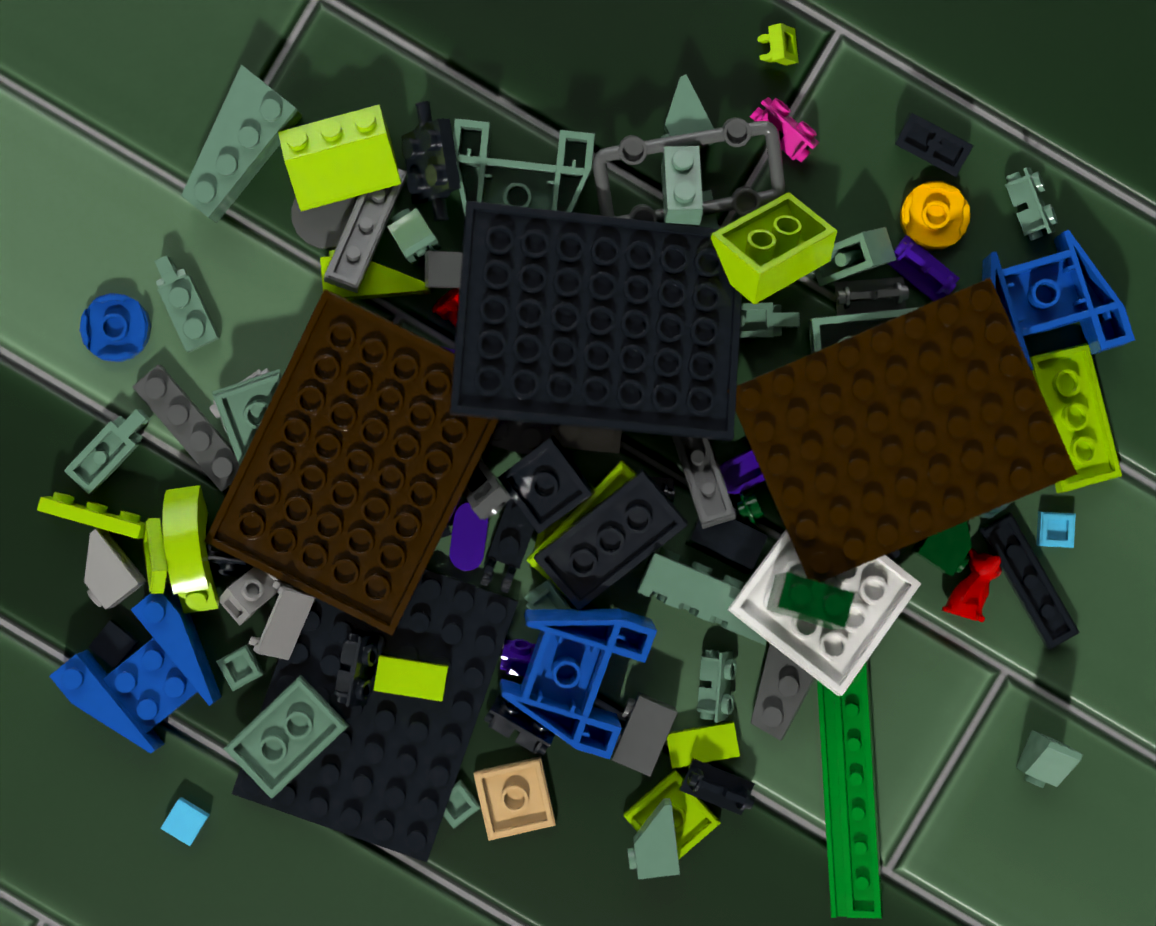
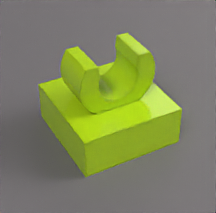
[757,23,799,66]

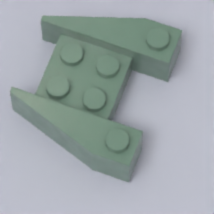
[453,119,595,214]

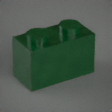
[766,572,855,630]

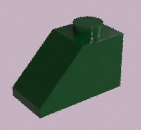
[912,521,972,576]

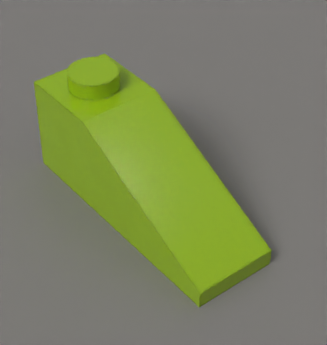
[320,250,431,300]

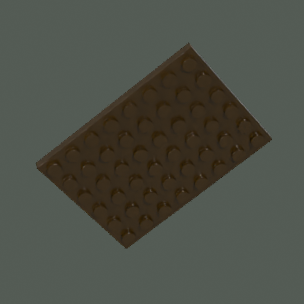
[727,278,1077,582]
[204,289,499,635]

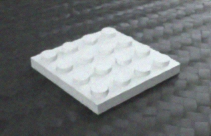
[727,530,921,696]

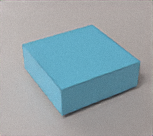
[1036,511,1076,548]
[160,797,210,846]

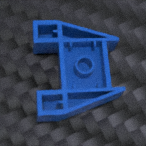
[982,230,1135,371]
[49,585,222,754]
[500,609,657,759]

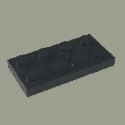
[534,469,688,610]

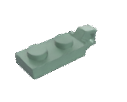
[154,255,220,353]
[739,302,800,339]
[64,409,151,495]

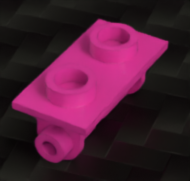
[750,97,820,163]

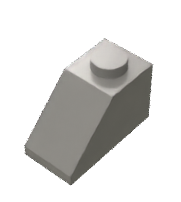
[84,528,147,610]

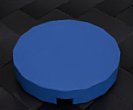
[80,293,151,362]

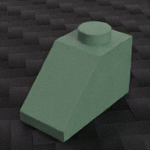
[661,74,714,150]
[387,208,442,266]
[814,227,897,287]
[1016,730,1083,788]
[627,798,680,879]

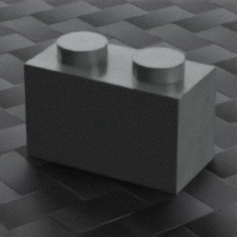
[611,692,678,776]

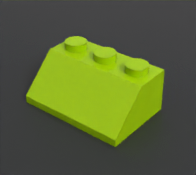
[278,104,402,211]
[711,192,837,305]

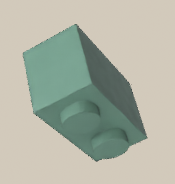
[661,146,703,227]

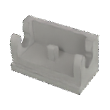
[248,580,315,660]

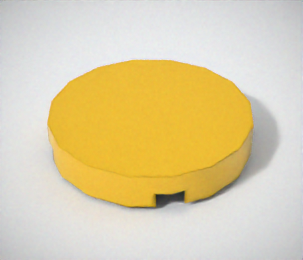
[900,181,970,250]

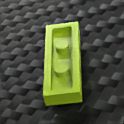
[37,492,146,539]

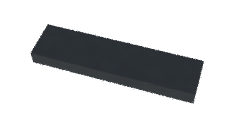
[979,513,1080,650]

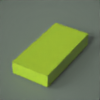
[143,518,167,594]
[373,655,449,702]
[667,721,740,769]

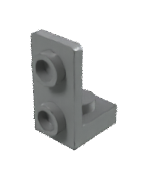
[219,567,282,626]

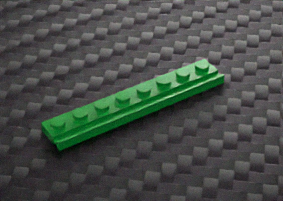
[817,660,883,919]

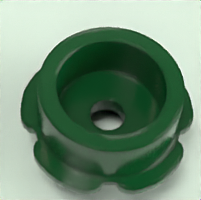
[736,492,765,525]

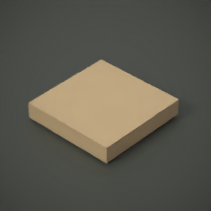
[473,756,556,841]

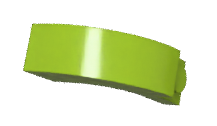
[162,485,219,613]

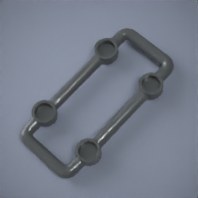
[593,117,785,223]

